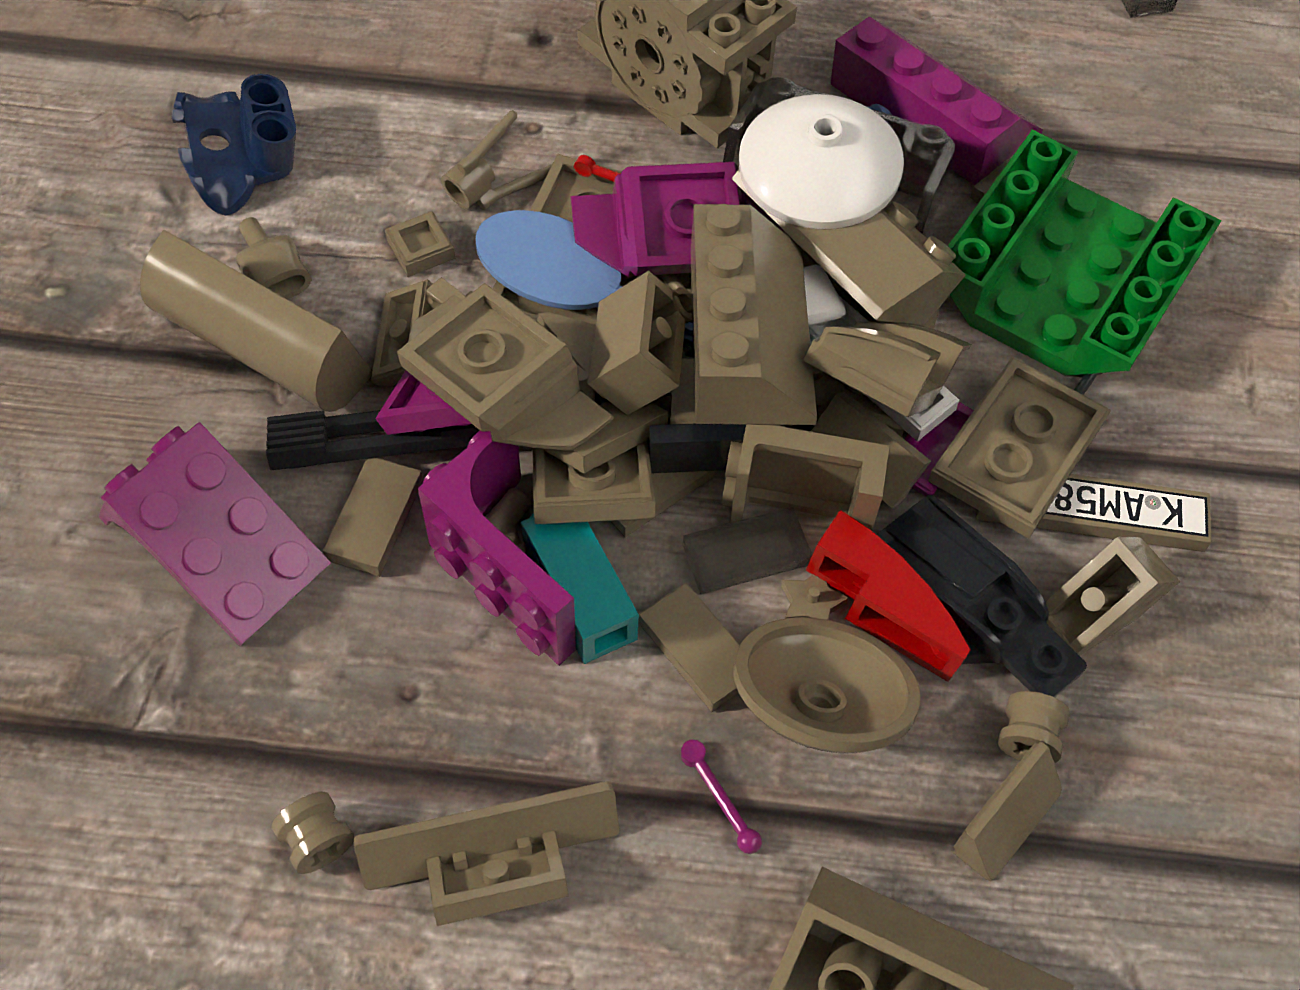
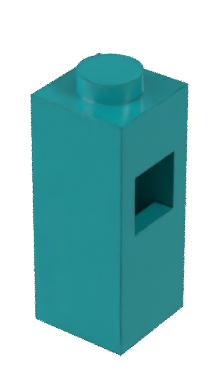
[521,513,639,664]

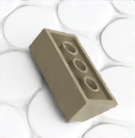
[732,170,966,325]
[691,204,817,425]
[769,867,1074,990]

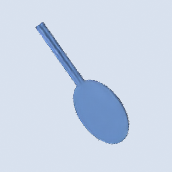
[476,210,694,348]

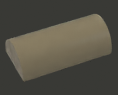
[140,230,372,412]

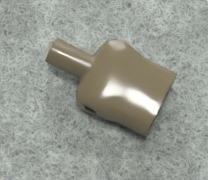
[235,217,312,299]

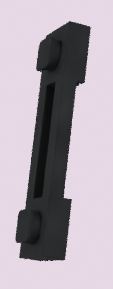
[266,410,480,471]

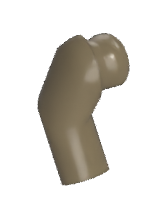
[486,488,532,554]

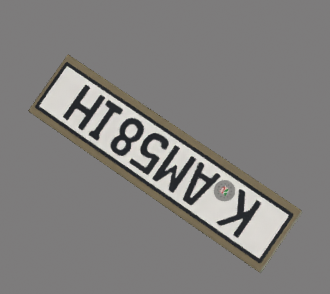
[976,474,1211,552]

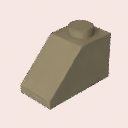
[1045,537,1180,656]

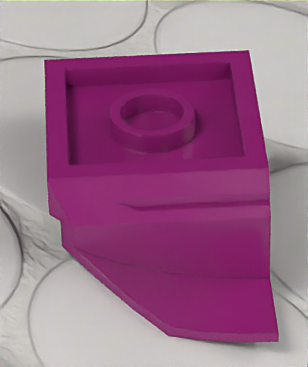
[570,162,784,277]

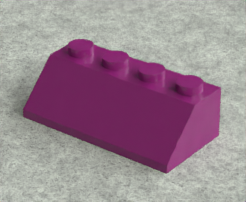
[830,17,1043,185]

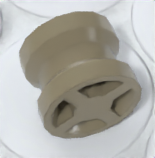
[998,691,1070,763]
[271,791,355,874]

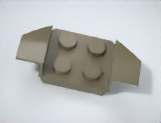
[397,283,614,451]
[803,322,972,417]

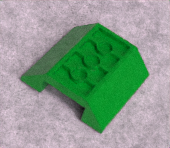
[948,129,1222,376]

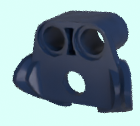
[171,74,296,216]

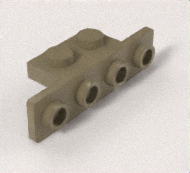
[354,781,620,926]

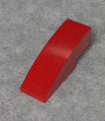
[806,510,971,682]

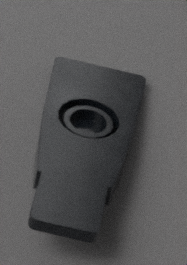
[876,495,1087,697]

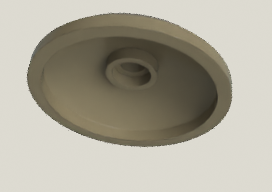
[734,617,921,754]

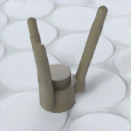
[441,110,552,210]

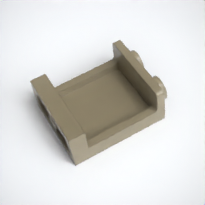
[721,424,890,531]

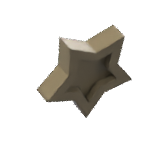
[781,574,848,620]

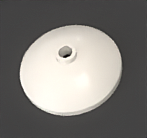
[739,94,904,229]

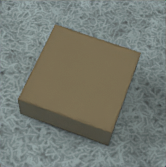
[385,211,455,277]

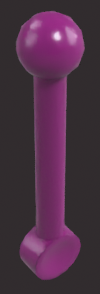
[681,739,762,854]

